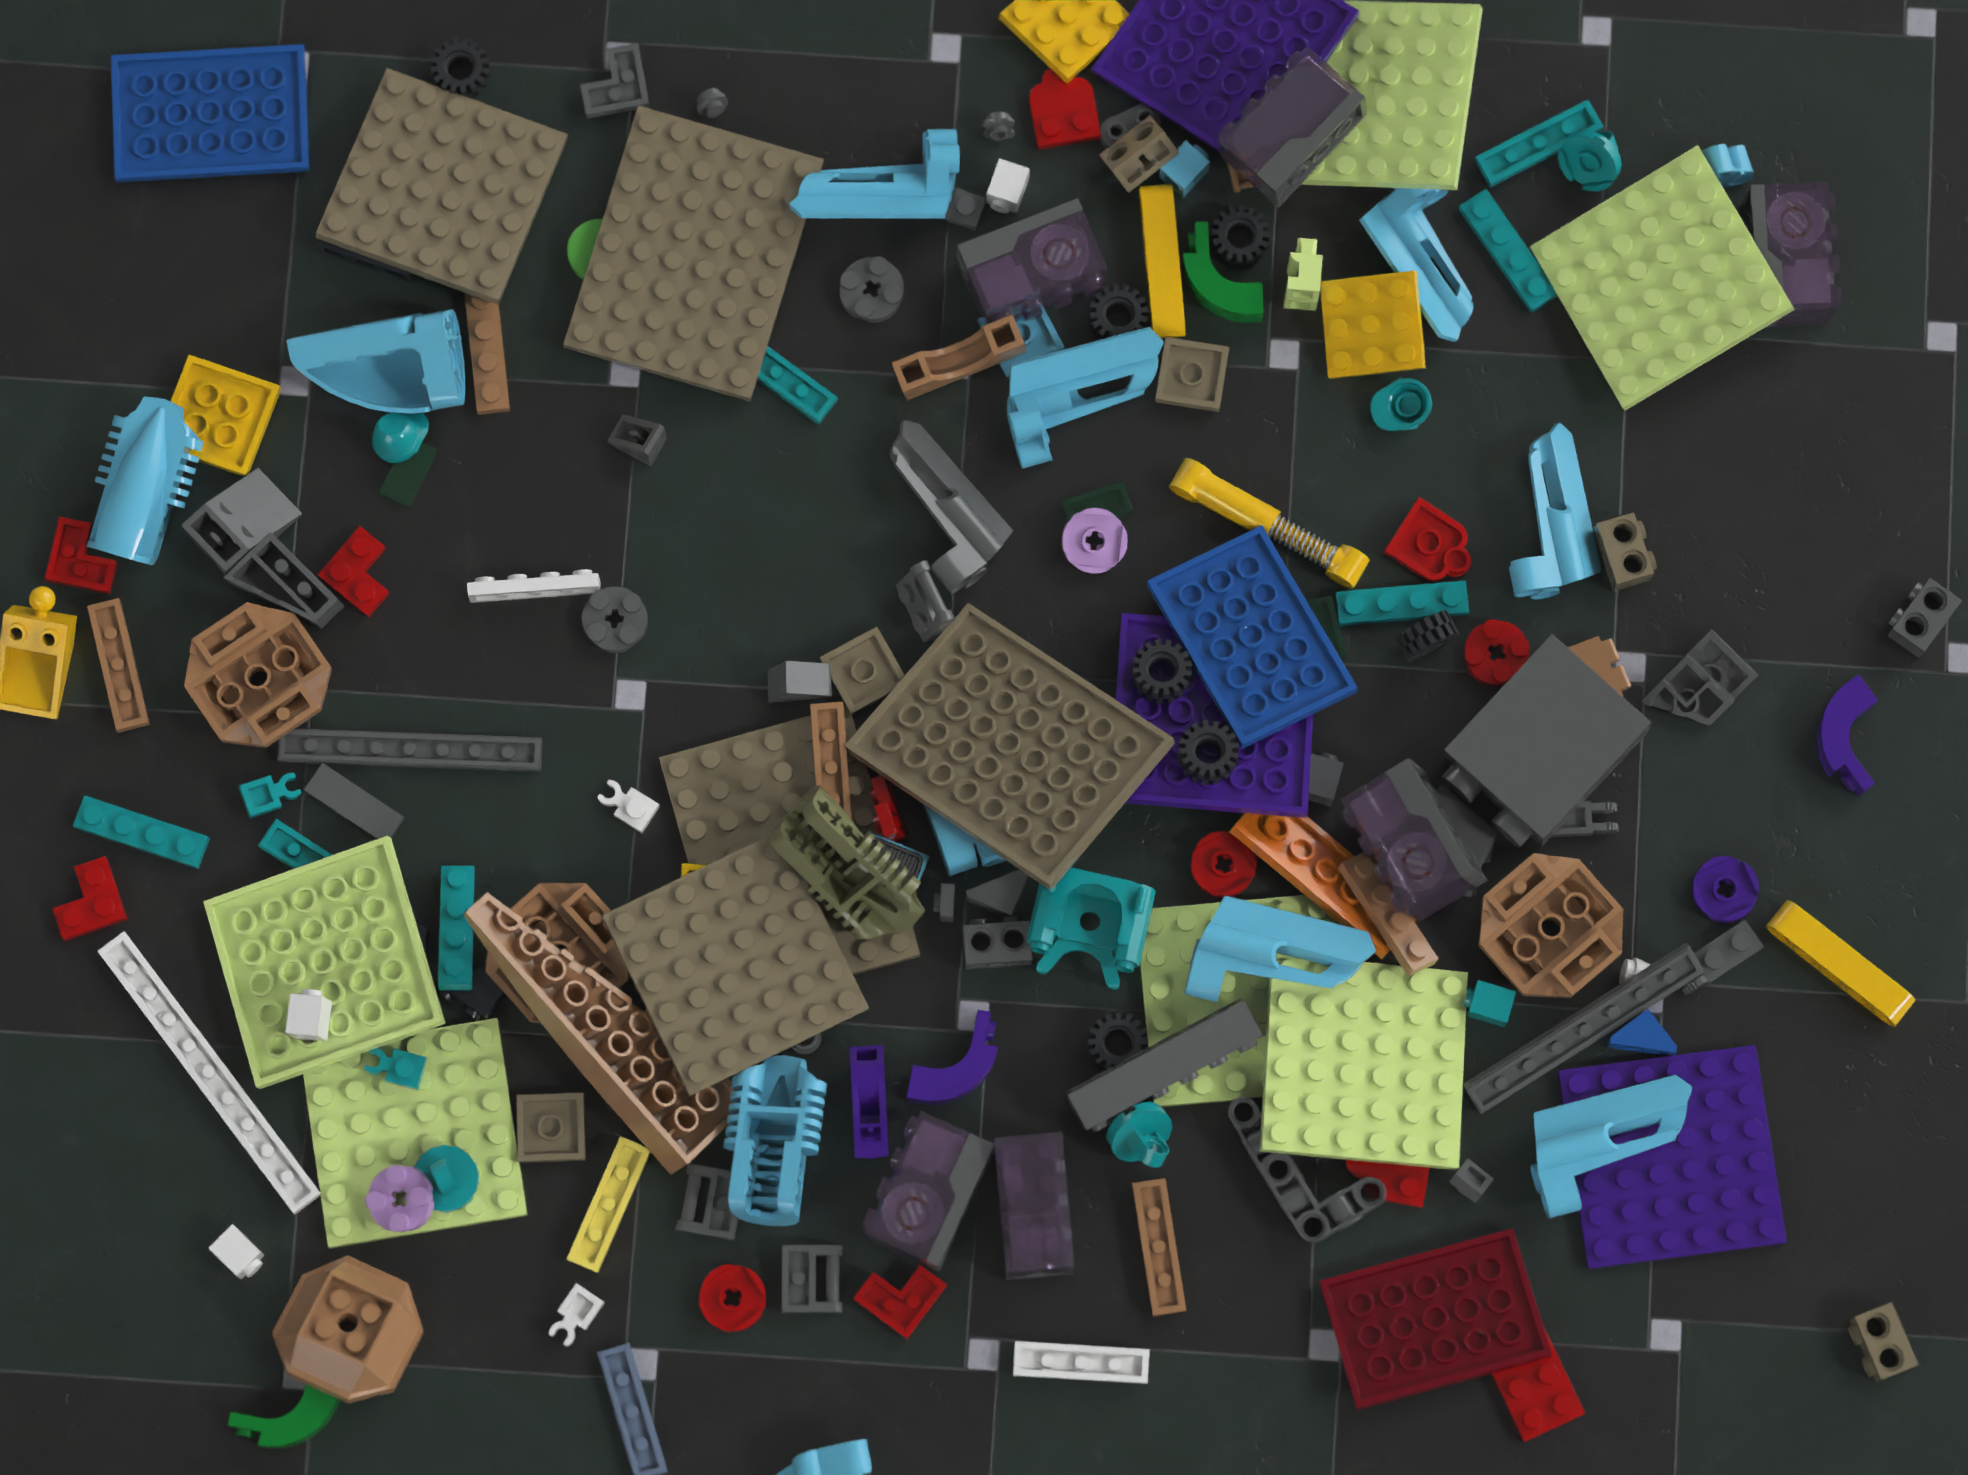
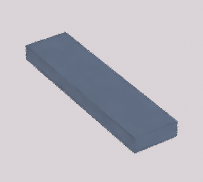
[597,1343,668,1475]

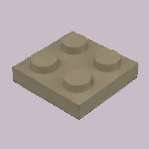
[1155,337,1229,412]
[819,627,905,716]
[517,1093,586,1163]

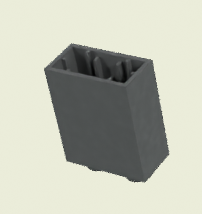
[1442,634,1651,848]

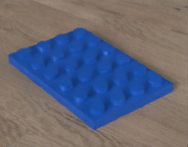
[111,44,310,182]
[1146,526,1358,749]

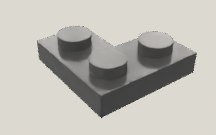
[581,43,650,119]

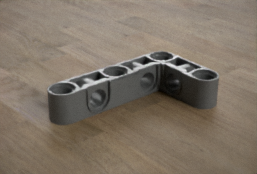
[1228,1097,1387,1242]

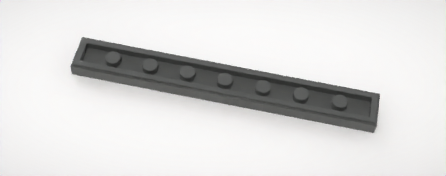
[277,729,543,772]
[1463,943,1705,1114]

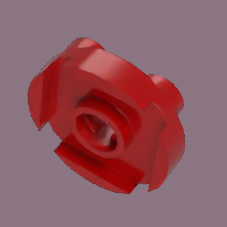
[1464,619,1530,686]
[1190,831,1257,898]
[699,1265,766,1332]

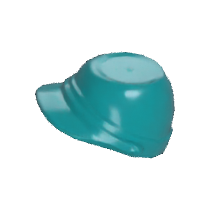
[1370,377,1432,431]
[372,412,429,463]

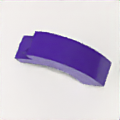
[1816,674,1878,796]
[907,1010,998,1105]
[850,1045,889,1159]

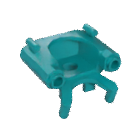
[1026,867,1156,990]

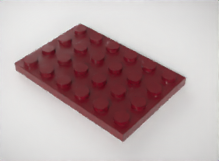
[1319,1228,1552,1410]

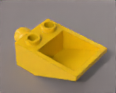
[0,586,77,719]

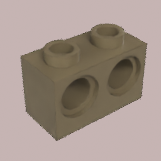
[1099,116,1179,193]
[1593,512,1657,591]
[1848,1302,1918,1382]

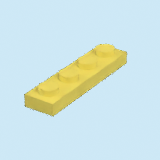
[567,1136,651,1273]

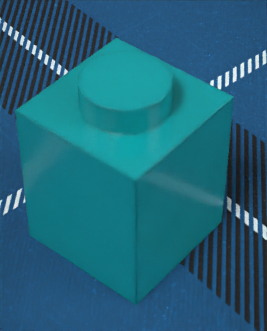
[1463,980,1516,1028]

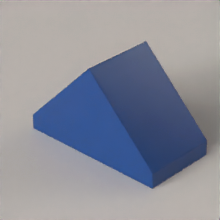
[1606,1009,1677,1056]

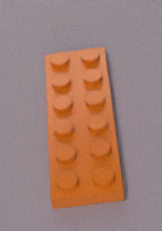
[1230,813,1422,959]

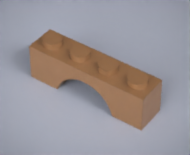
[892,314,1028,400]

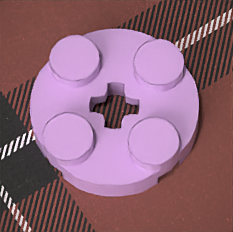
[1061,508,1128,573]
[365,1165,434,1232]

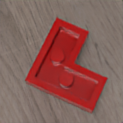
[45,517,118,594]
[318,526,390,618]
[869,775,910,844]
[53,856,128,941]
[853,1265,947,1340]

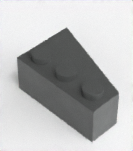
[223,532,344,629]

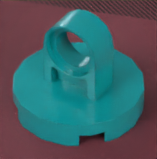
[1558,130,1622,192]
[1106,1102,1172,1167]
[414,1145,480,1213]

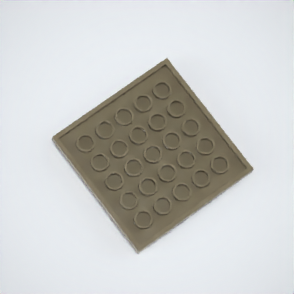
[316,68,568,305]
[602,835,869,1096]

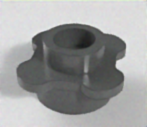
[983,112,1015,141]

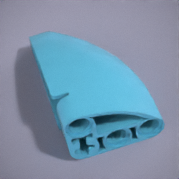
[286,309,465,413]

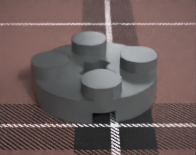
[839,257,904,323]
[582,587,648,653]

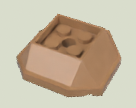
[184,602,332,748]
[1478,853,1623,998]
[486,883,629,1023]
[272,1255,423,1403]

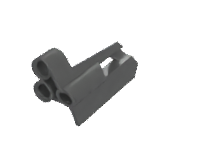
[890,420,1013,595]

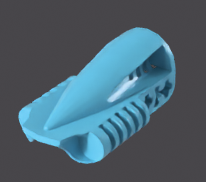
[87,396,204,565]
[724,1055,827,1226]

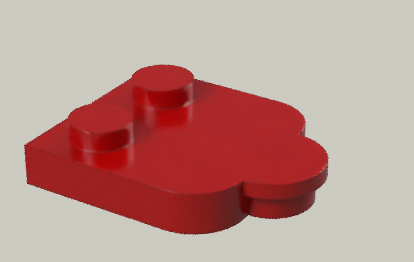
[1029,67,1101,150]
[1383,497,1471,582]
[1346,1160,1430,1209]

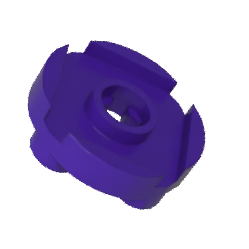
[1691,856,1759,923]

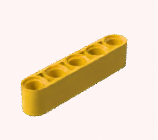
[1139,184,1185,339]
[1766,900,1915,1027]

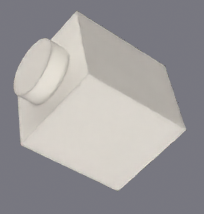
[986,158,1030,213]
[285,989,332,1041]
[209,1224,265,1279]

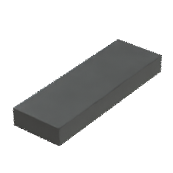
[304,763,405,839]

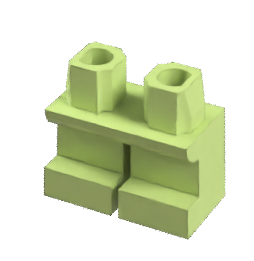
[1284,238,1323,311]

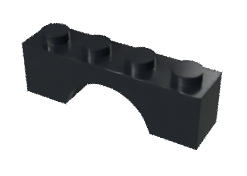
[416,921,507,1021]

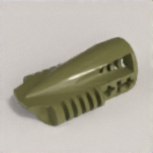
[770,785,925,939]

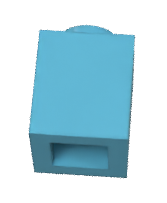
[1159,141,1210,198]

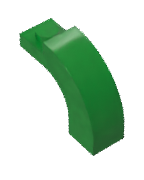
[1182,221,1264,323]
[228,1384,340,1448]

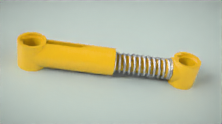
[1169,458,1370,589]

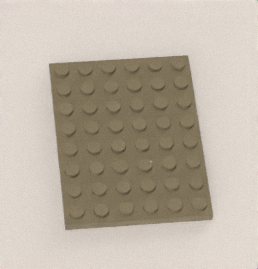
[563,106,824,402]
[844,603,1175,890]
[659,706,920,975]

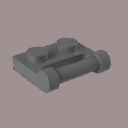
[895,561,955,643]
[675,1164,739,1241]
[782,1245,843,1314]

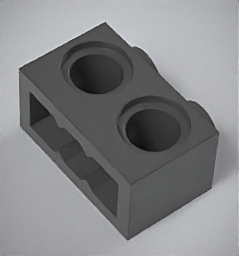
[1887,578,1962,658]
[963,916,1032,970]

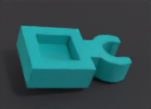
[238,773,302,818]
[364,1048,427,1091]

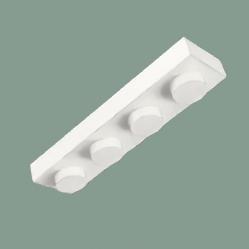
[467,569,601,603]
[1013,1341,1149,1384]

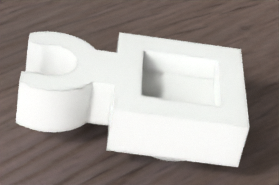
[598,780,660,834]
[549,1283,604,1347]

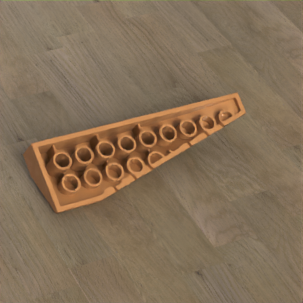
[463,893,734,1175]

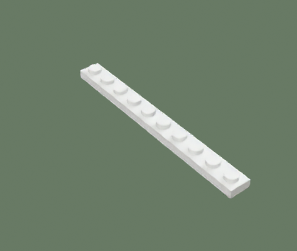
[98,931,321,1214]

